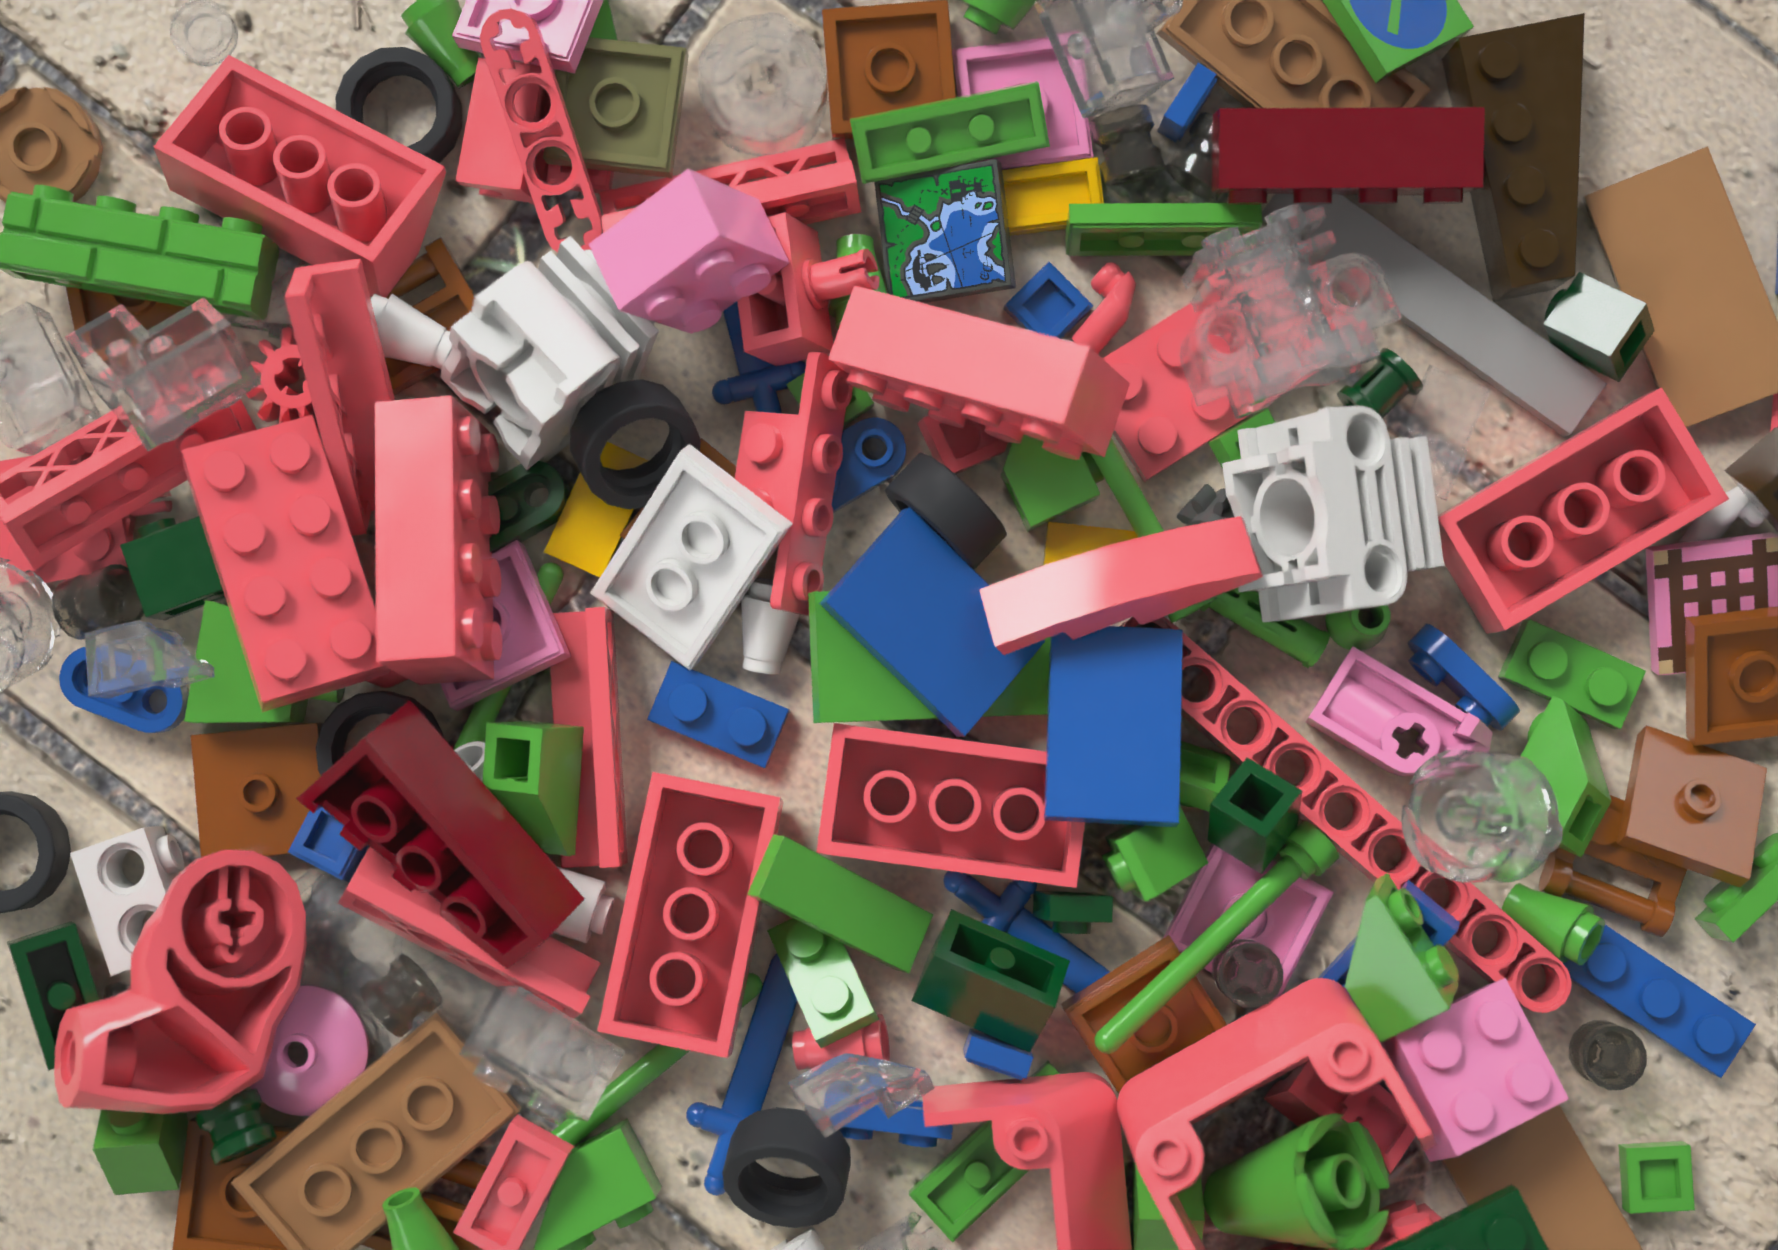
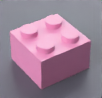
[589,169,789,334]
[1377,978,1569,1162]

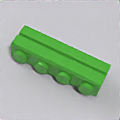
[0,185,279,320]

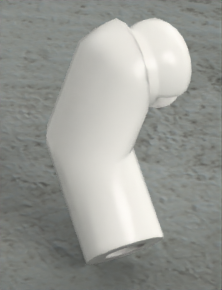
[1679,486,1765,543]

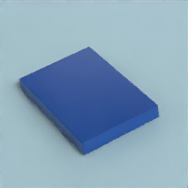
[819,507,1045,737]
[1044,626,1183,827]

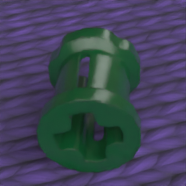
[1337,348,1423,420]

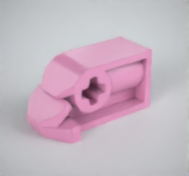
[1306,646,1492,776]

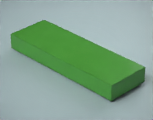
[850,81,1050,184]
[1065,203,1263,256]
[747,834,933,974]
[909,1060,1061,1242]

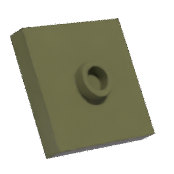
[543,37,689,178]

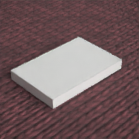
[590,444,793,670]

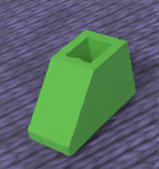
[1000,435,1104,532]
[1492,696,1612,857]
[482,721,584,856]
[1101,805,1208,902]
[1345,873,1459,1043]
[93,1110,188,1195]
[534,1118,662,1250]

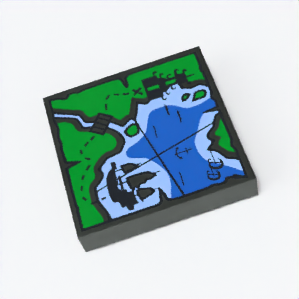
[874,159,1016,303]

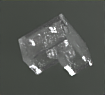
[65,297,261,452]

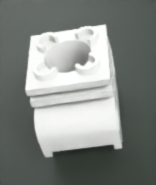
[440,236,659,470]
[1222,406,1444,623]

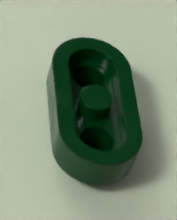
[488,461,570,554]

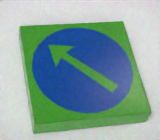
[1322,0,1474,83]

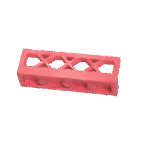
[599,138,861,233]
[285,259,395,536]
[0,357,257,570]
[550,607,628,868]
[338,847,601,1024]

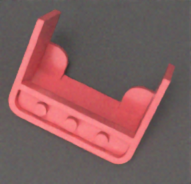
[1117,978,1437,1250]
[922,1072,1132,1250]

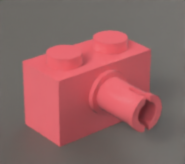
[737,212,880,366]

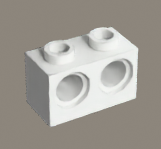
[70,825,184,976]

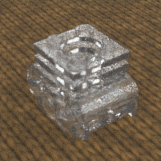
[1179,204,1402,420]

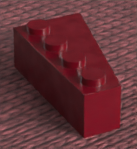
[1212,107,1485,205]
[296,701,585,969]

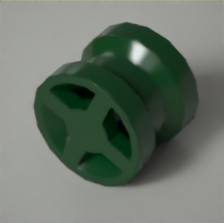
[195,1089,277,1166]

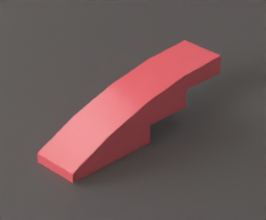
[979,516,1263,655]

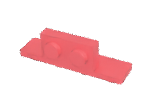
[735,352,853,616]

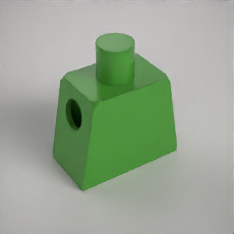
[184,600,346,723]

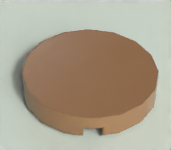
[0,86,103,203]

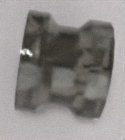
[1212,938,1283,1008]
[360,954,443,1038]
[1569,1020,1647,1090]

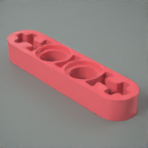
[480,9,603,253]

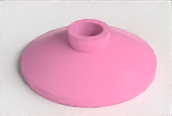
[250,985,369,1116]

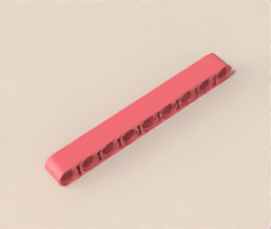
[1120,617,1572,1013]

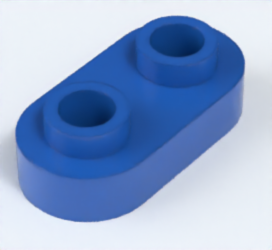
[832,417,906,513]
[1408,623,1520,731]
[59,646,189,733]

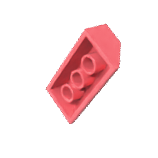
[154,55,446,298]

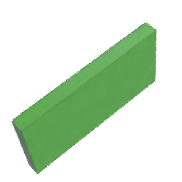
[808,591,1050,723]

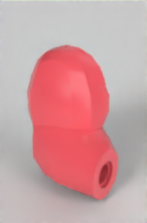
[54,850,307,1114]

